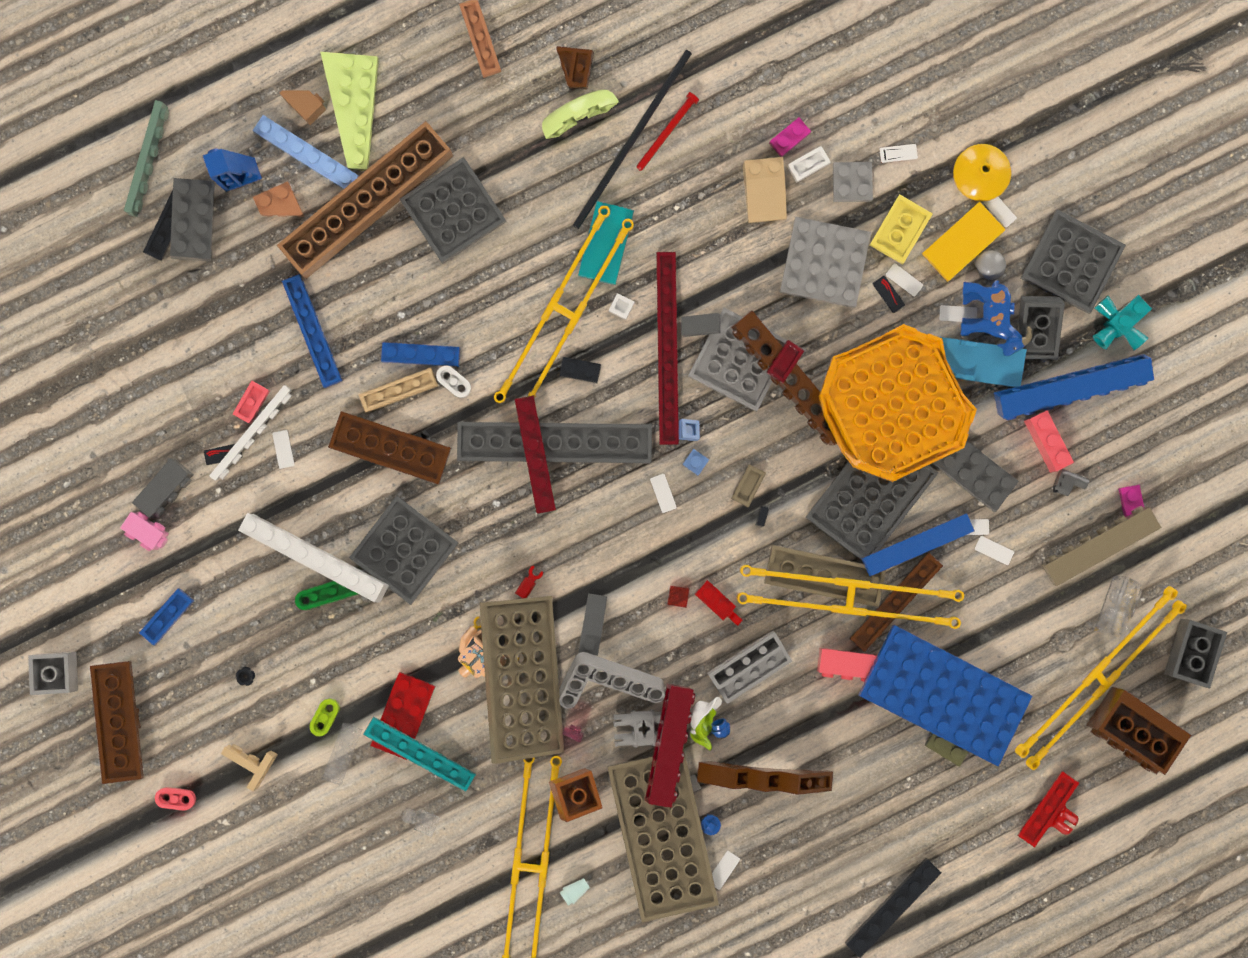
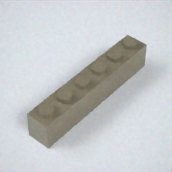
[1042,506,1162,586]

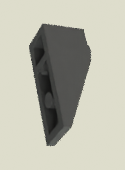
[578,593,607,656]

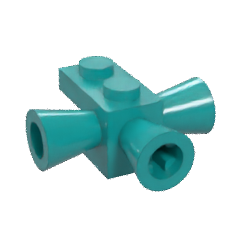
[1093,295,1152,351]

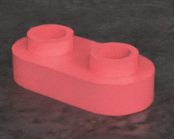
[155,787,196,810]

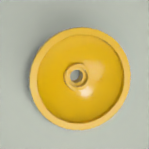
[953,144,1011,202]

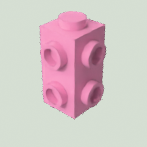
[120,511,169,551]

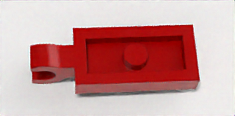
[695,580,743,626]

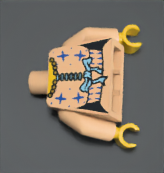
[458,616,520,678]

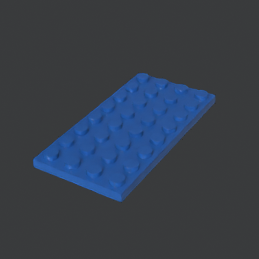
[858,625,1032,767]

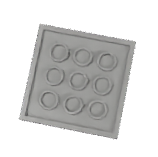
[780,217,871,308]
[688,308,787,412]

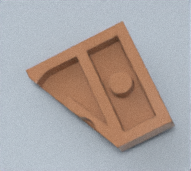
[253,181,304,217]

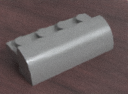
[707,630,793,704]

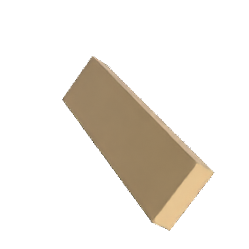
[359,368,438,413]

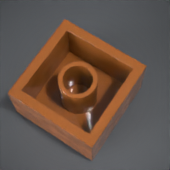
[549,768,603,822]

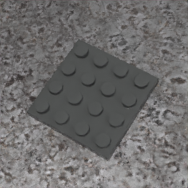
[400,157,507,264]
[1020,209,1126,314]
[349,496,459,605]

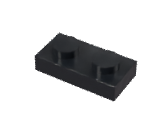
[559,357,601,384]

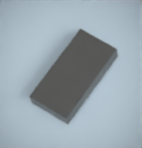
[681,313,720,337]

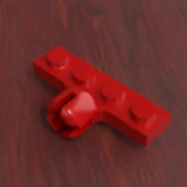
[1017,771,1079,848]

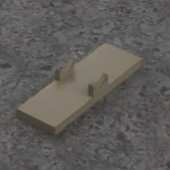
[764,545,886,607]

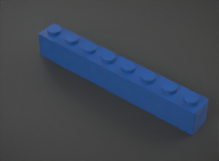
[994,354,1154,420]

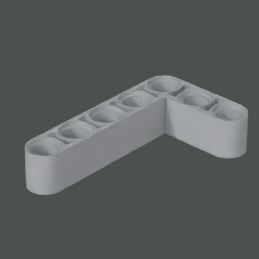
[559,652,665,709]

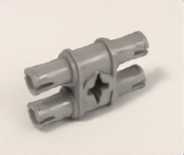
[613,709,661,748]

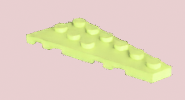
[320,52,379,171]

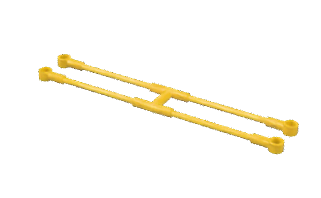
[494,206,634,403]
[736,564,964,629]
[1015,586,1187,770]
[502,755,562,958]

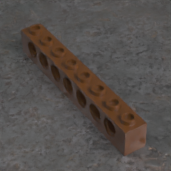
[731,310,837,446]

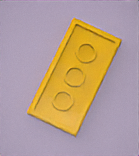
[922,202,1005,282]

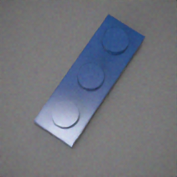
[139,588,194,646]

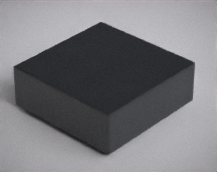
[755,506,769,527]

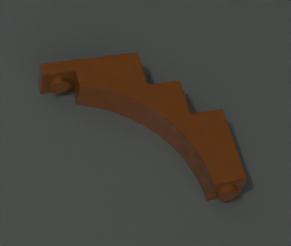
[697,761,833,795]

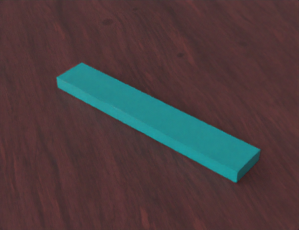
[363,716,476,792]

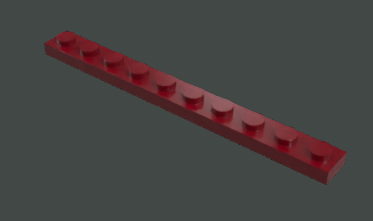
[656,252,679,445]

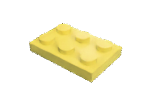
[870,194,933,265]

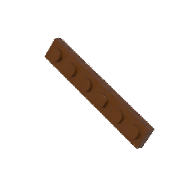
[849,552,943,652]

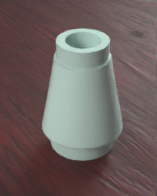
[559,878,590,906]

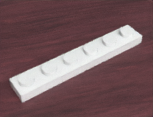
[209,385,292,481]

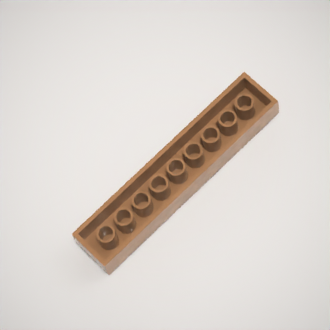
[277,121,453,279]

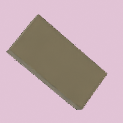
[731,464,766,507]

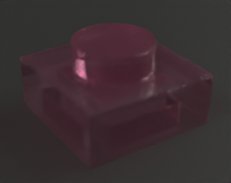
[562,724,584,743]

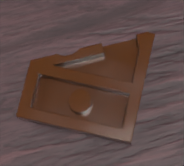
[556,46,594,90]

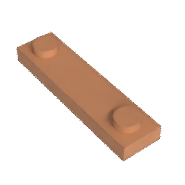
[459,0,501,78]

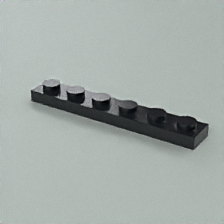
[845,858,942,958]

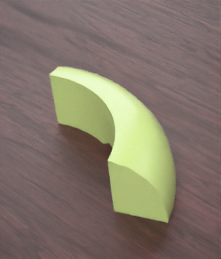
[542,90,619,139]

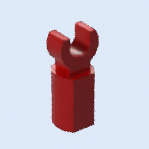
[515,565,544,598]

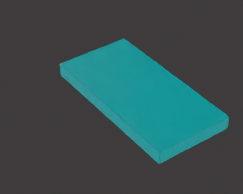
[578,201,634,285]

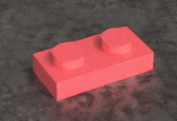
[233,381,270,424]

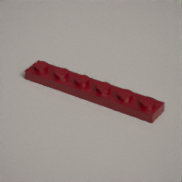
[514,395,556,514]

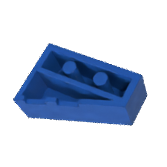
[202,149,262,192]

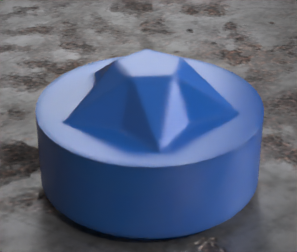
[701,814,721,835]

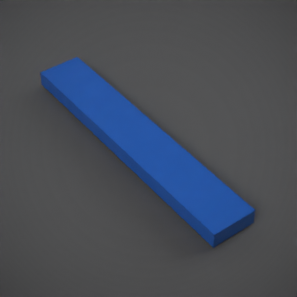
[282,274,343,388]
[861,514,975,576]

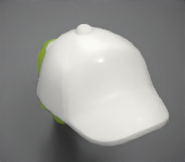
[690,697,722,751]

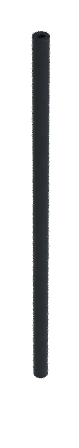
[573,50,692,229]

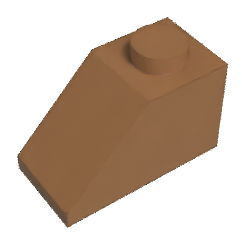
[279,90,326,125]

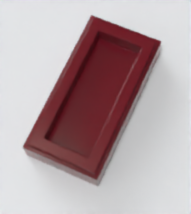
[766,340,805,384]

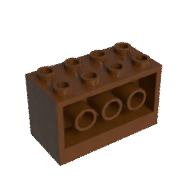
[1086,687,1192,775]

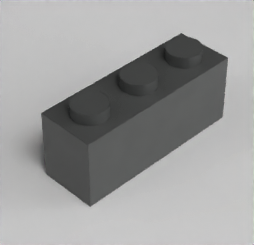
[132,458,194,518]

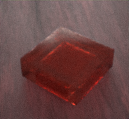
[667,585,689,608]

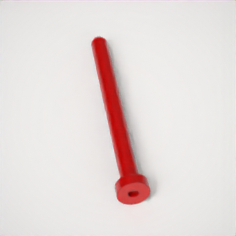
[637,92,699,171]

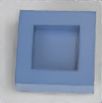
[679,419,700,441]
[682,449,709,476]

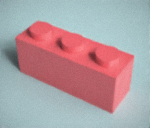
[1024,410,1074,473]
[817,648,878,682]

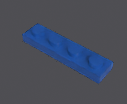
[381,342,460,367]

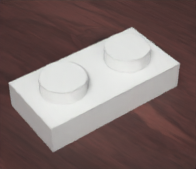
[787,146,831,183]

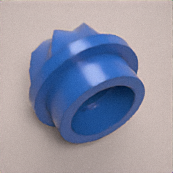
[711,718,730,739]

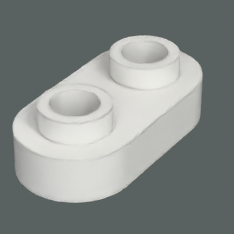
[436,366,471,398]

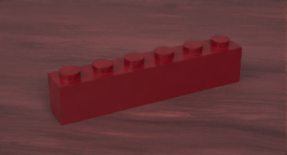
[645,683,695,808]

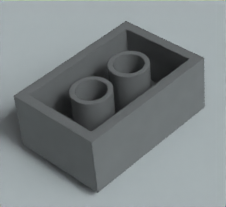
[1164,619,1227,689]

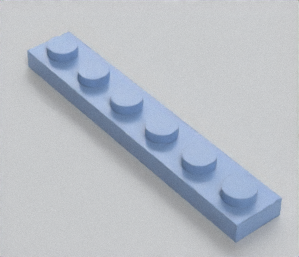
[253,115,359,189]

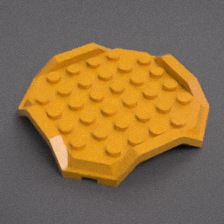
[819,324,977,482]

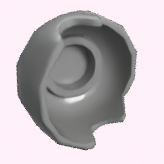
[975,250,1006,280]

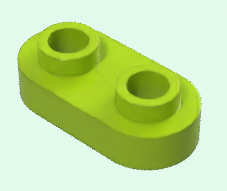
[310,698,340,736]

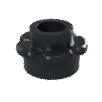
[236,667,255,686]

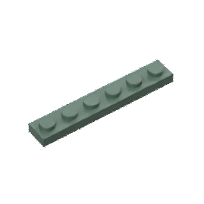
[124,100,169,217]

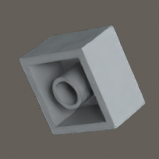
[28,652,78,695]

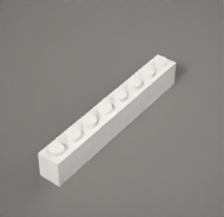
[238,513,389,603]

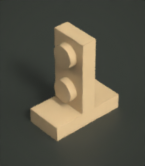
[221,744,278,791]

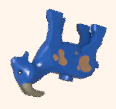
[961,280,1032,357]

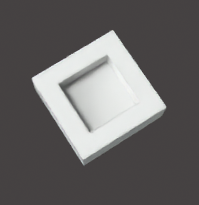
[609,293,635,320]

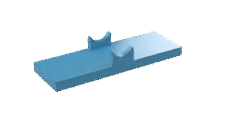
[940,337,1027,387]

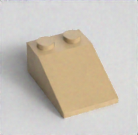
[743,157,787,223]

